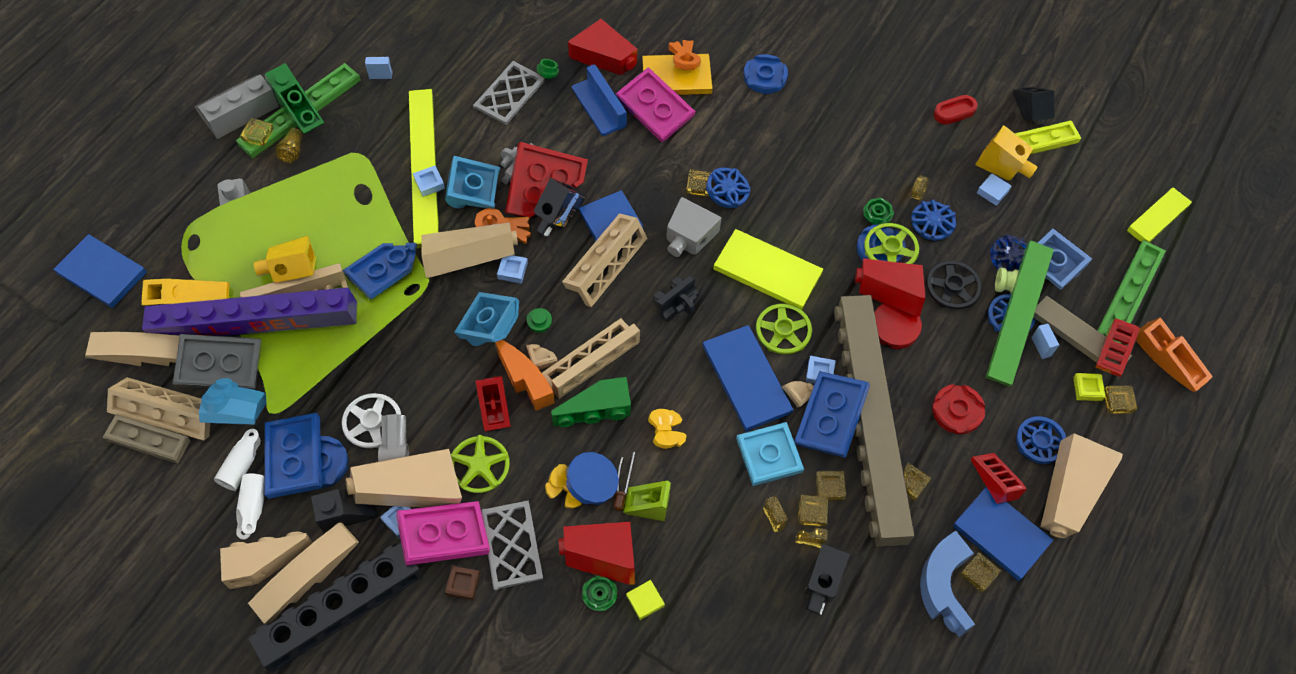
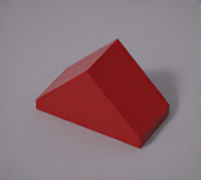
[475,376,511,431]

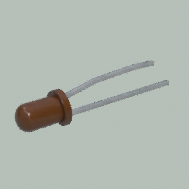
[614,452,635,511]

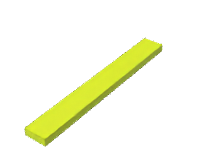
[409,89,439,248]

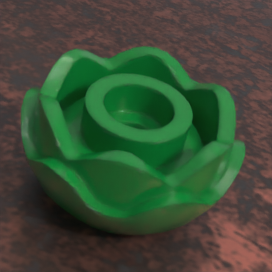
[863,198,894,225]
[582,576,617,611]

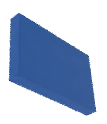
[53,234,147,308]
[794,371,870,458]
[265,413,322,499]
[953,487,1053,581]

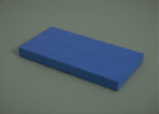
[702,325,793,432]

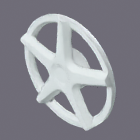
[342,393,401,448]

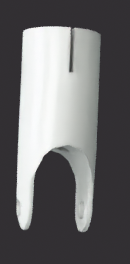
[214,429,261,491]
[236,474,265,539]

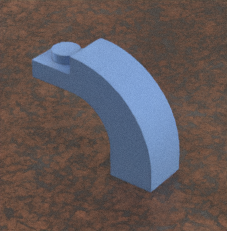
[920,531,975,637]

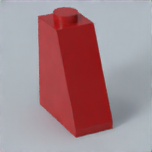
[568,19,637,75]
[855,259,925,316]
[559,522,635,585]

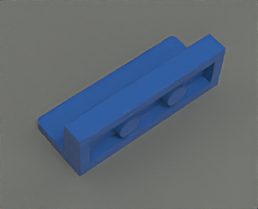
[572,64,627,136]

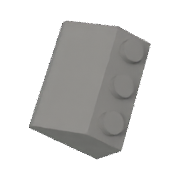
[194,74,279,139]

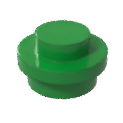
[536,59,559,79]
[527,308,552,333]

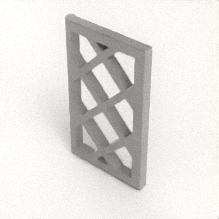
[473,61,545,125]
[481,500,543,590]

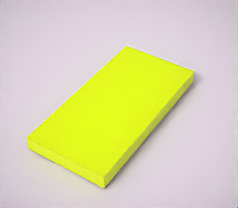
[713,229,823,310]

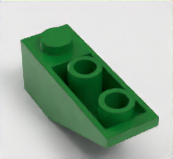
[265,63,324,135]
[551,377,631,427]

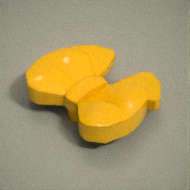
[648,409,686,449]
[545,464,582,509]

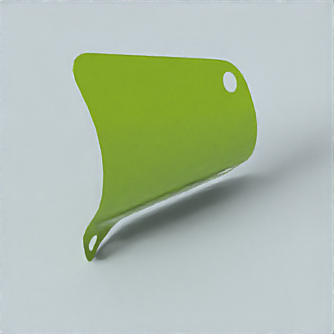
[181,153,429,414]

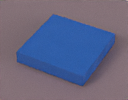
[579,190,643,241]

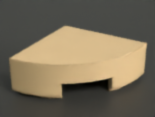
[526,344,558,369]
[782,381,814,407]

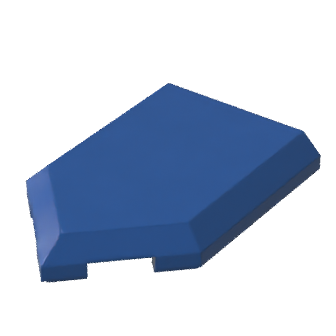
[343,243,417,300]

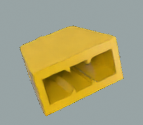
[975,125,1037,180]
[254,236,316,283]

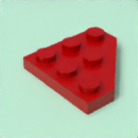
[505,142,588,218]

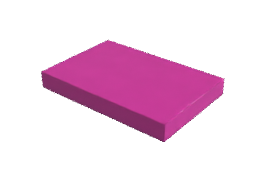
[615,67,696,143]
[396,501,490,565]

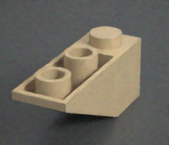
[220,532,313,589]

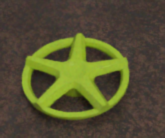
[864,223,919,264]
[756,304,812,354]
[451,435,510,493]

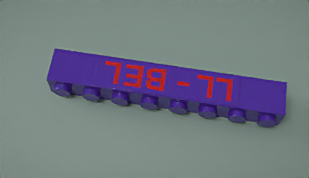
[142,287,357,336]

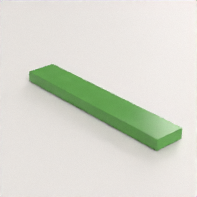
[236,63,361,158]
[985,240,1054,387]
[1097,240,1166,344]

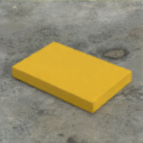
[642,54,712,95]

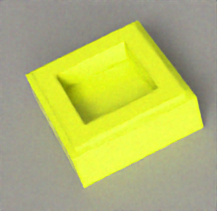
[1073,373,1105,401]
[626,580,665,620]

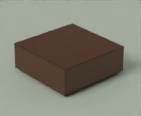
[445,566,480,600]

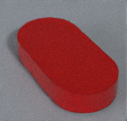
[933,95,978,125]

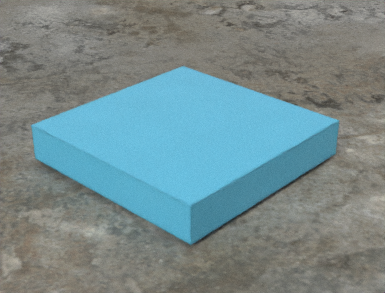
[736,422,804,486]

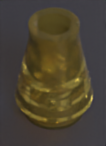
[276,128,302,163]

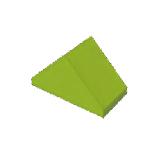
[623,481,671,521]

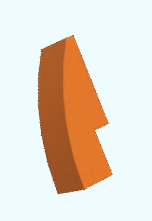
[1136,317,1213,392]
[495,340,555,411]

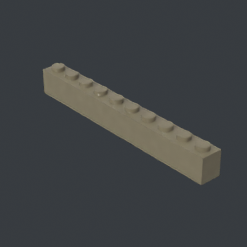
[834,295,914,547]

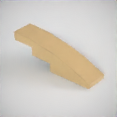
[85,332,180,366]
[248,522,359,624]

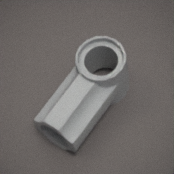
[378,414,409,462]

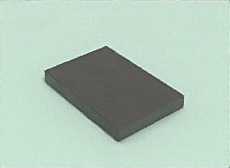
[173,334,262,390]

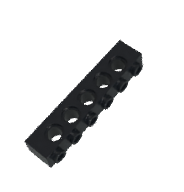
[248,543,423,674]

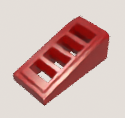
[1095,318,1140,377]
[971,453,1027,504]

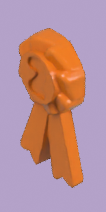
[669,40,701,70]
[475,208,531,244]

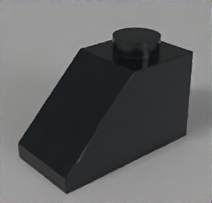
[1013,86,1055,124]
[311,489,377,533]

